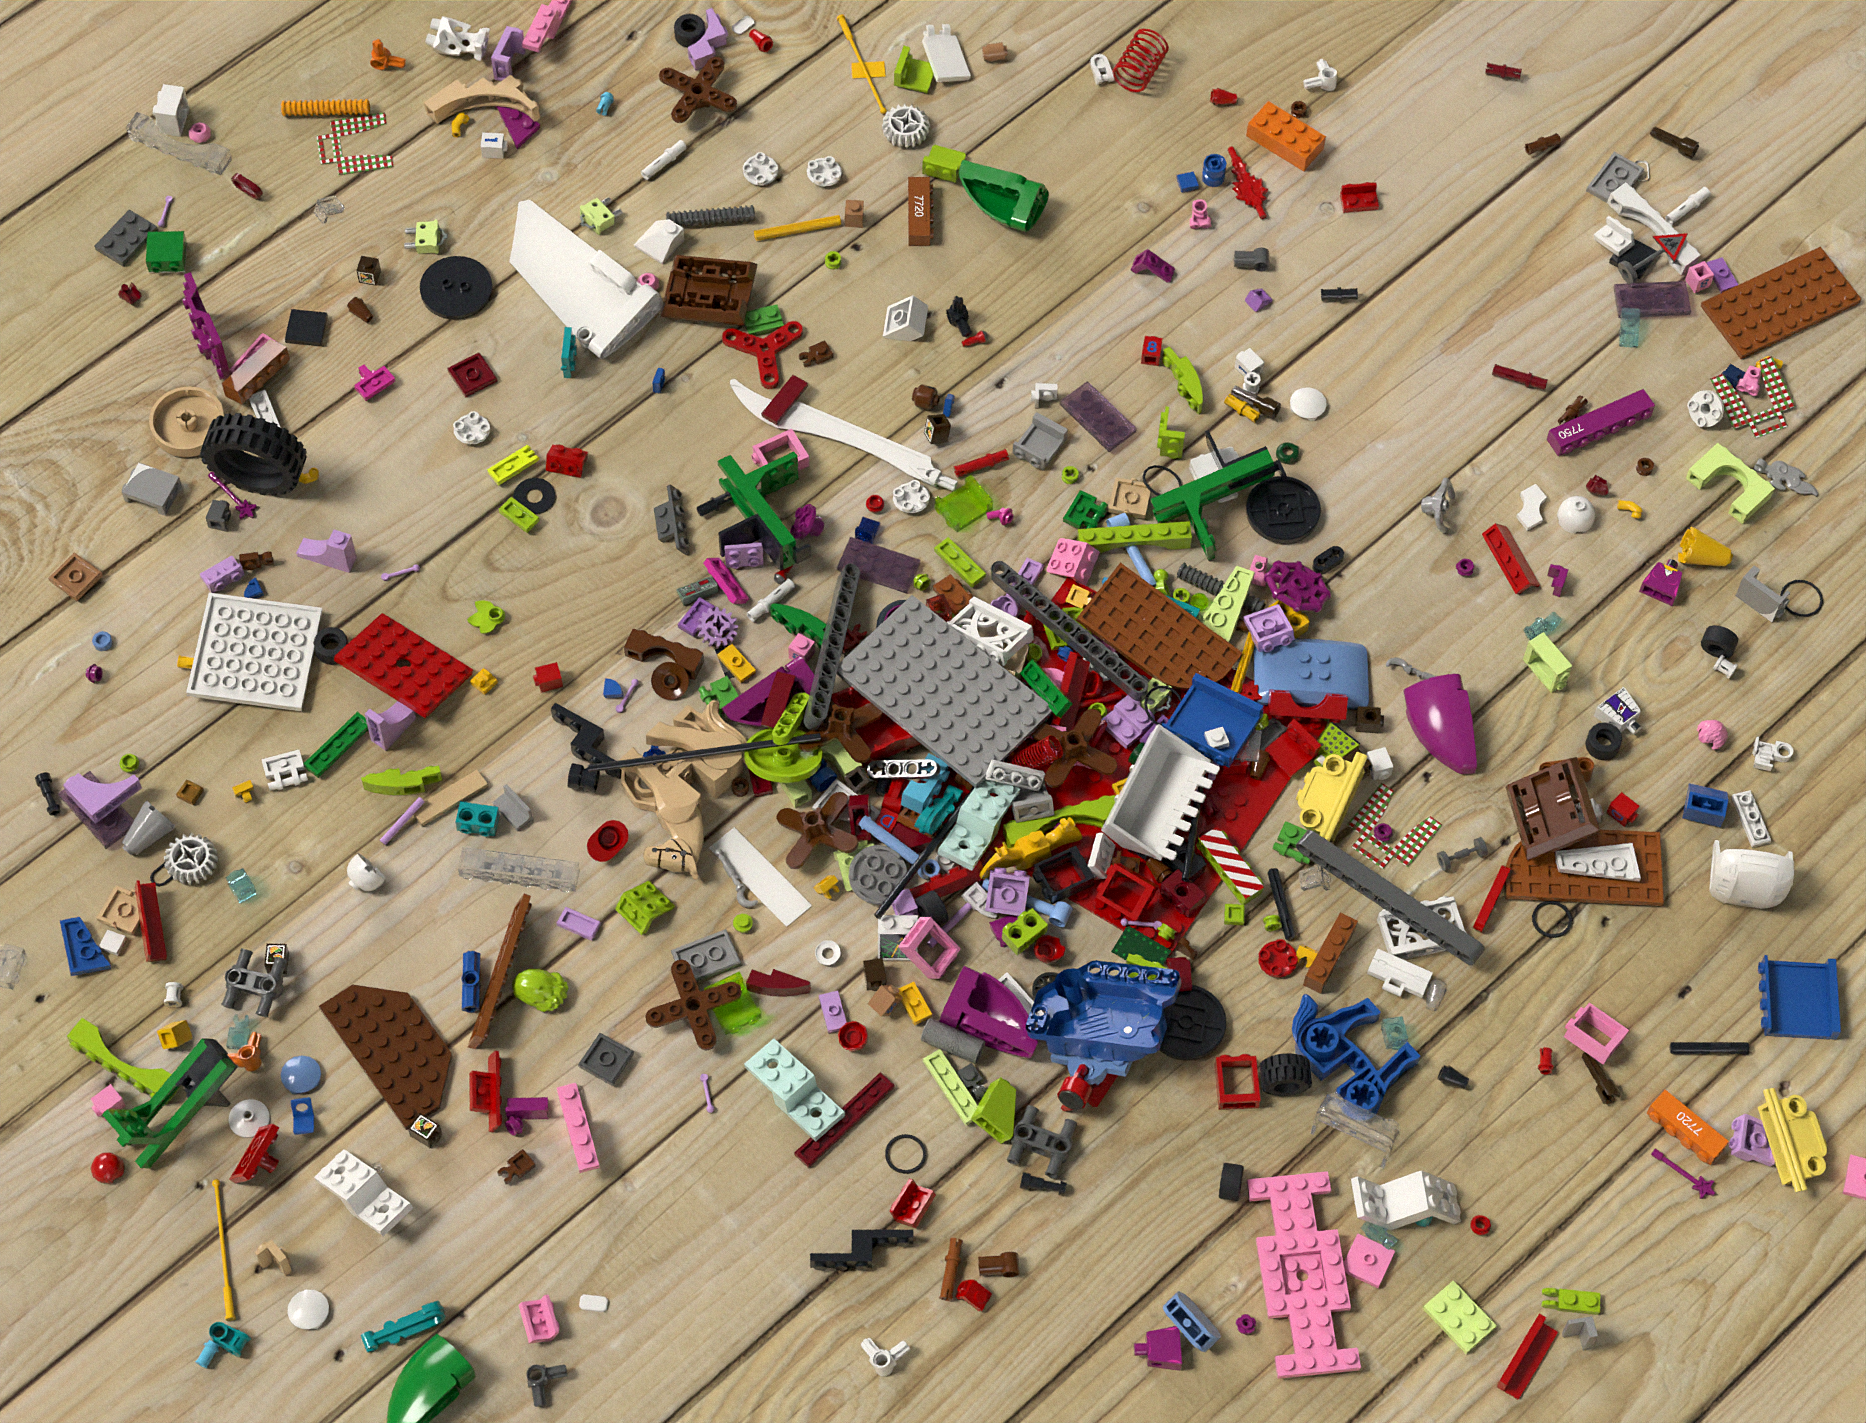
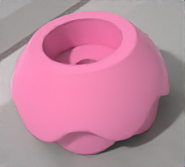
[189,122,211,143]
[637,273,659,290]

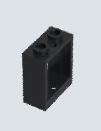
[1032,846,1094,905]

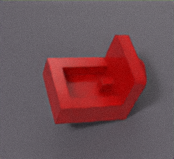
[955,1279,992,1311]

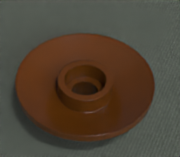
[651,662,689,700]

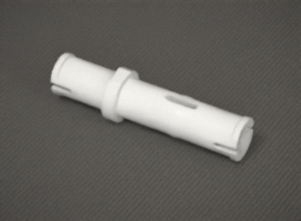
[641,140,687,180]
[1665,187,1710,225]
[747,579,795,622]

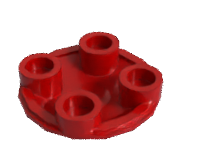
[1258,939,1298,977]

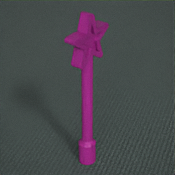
[208,471,257,520]
[1651,1148,1715,1199]

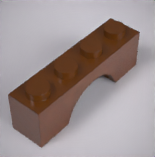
[624,629,704,680]

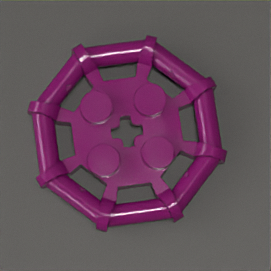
[1264,560,1331,612]

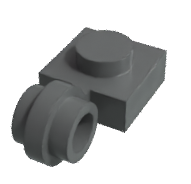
[956,1063,987,1100]

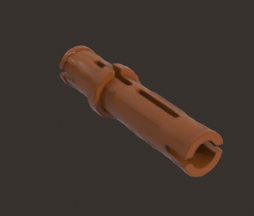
[939,1238,963,1301]

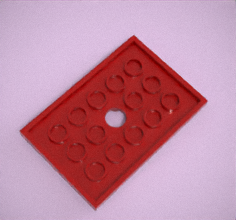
[334,613,473,719]

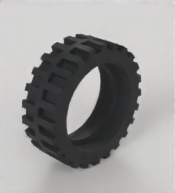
[200,413,307,496]

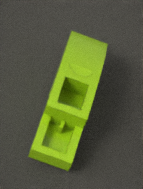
[1162,346,1203,414]
[361,765,443,795]

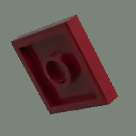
[447,352,498,398]

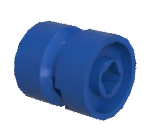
[1202,154,1227,187]
[807,758,837,792]

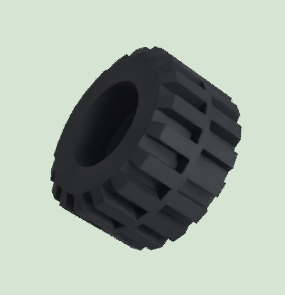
[1260,1053,1312,1096]

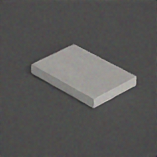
[1586,152,1644,203]
[671,929,741,983]

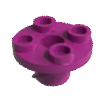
[790,504,824,540]

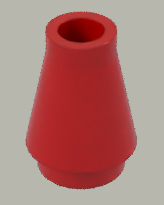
[749,29,773,52]
[1210,88,1237,105]

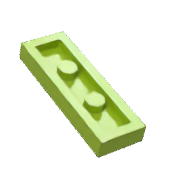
[934,537,986,588]

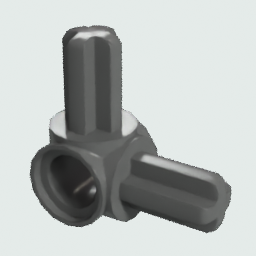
[526,1364,567,1407]

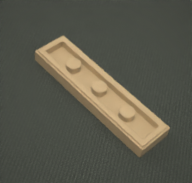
[414,770,488,826]

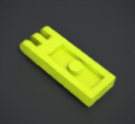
[487,445,540,486]

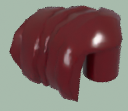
[118,282,142,305]
[1586,475,1608,495]

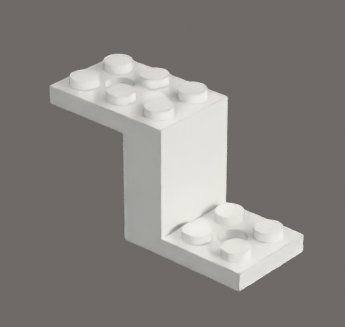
[1351,1170,1461,1230]

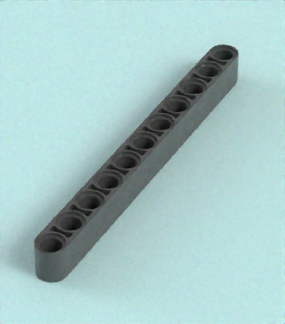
[991,561,1148,701]
[804,563,860,730]
[1296,830,1485,965]

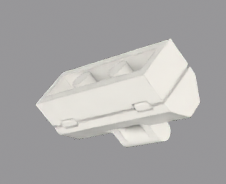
[1367,949,1433,998]

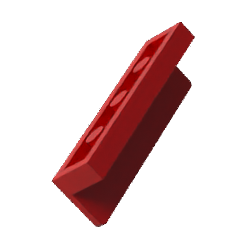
[1482,523,1540,595]
[1050,651,1090,732]
[135,880,167,962]
[1496,1313,1558,1400]

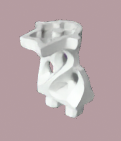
[425,16,490,61]

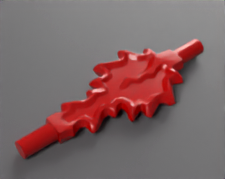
[1227,146,1269,219]

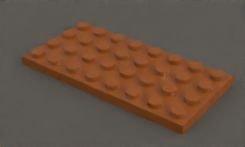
[1701,246,1861,359]

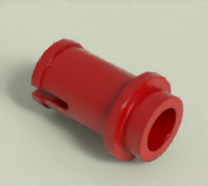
[1538,1047,1554,1075]

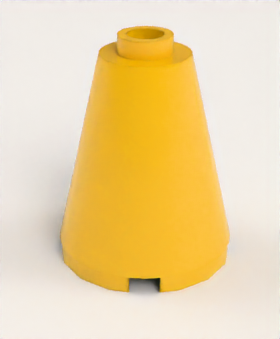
[1678,527,1733,567]

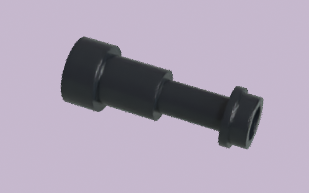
[35,772,61,816]
[1020,1172,1067,1195]

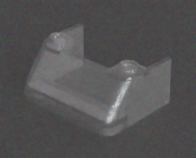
[1310,1093,1401,1168]

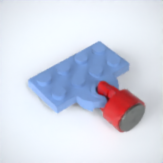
[1050,1053,1133,1110]

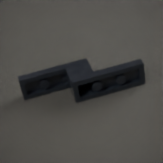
[551,703,622,779]
[810,1230,914,1271]

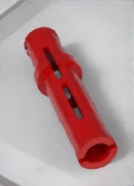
[953,449,1009,478]

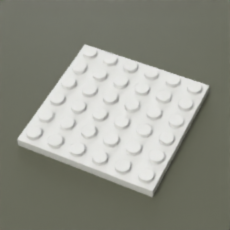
[186,593,323,711]

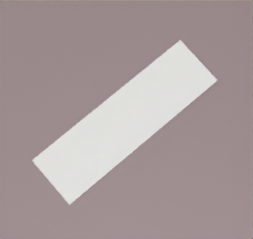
[709,827,812,927]

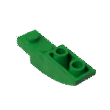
[771,603,826,649]

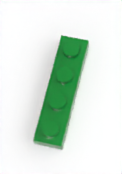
[1020,659,1073,718]
[303,711,368,778]

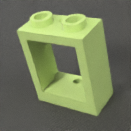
[1523,632,1572,693]

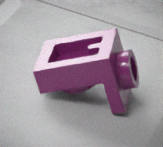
[1547,564,1569,597]

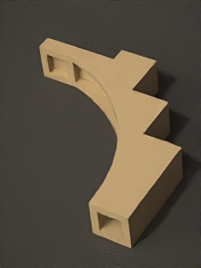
[423,75,541,124]

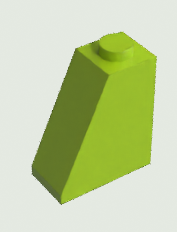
[971,1077,1016,1144]

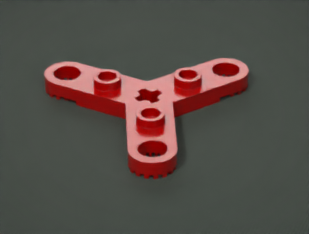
[722,321,803,389]

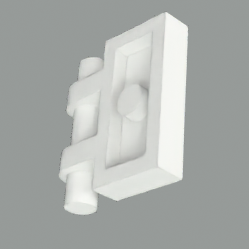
[262,750,308,791]

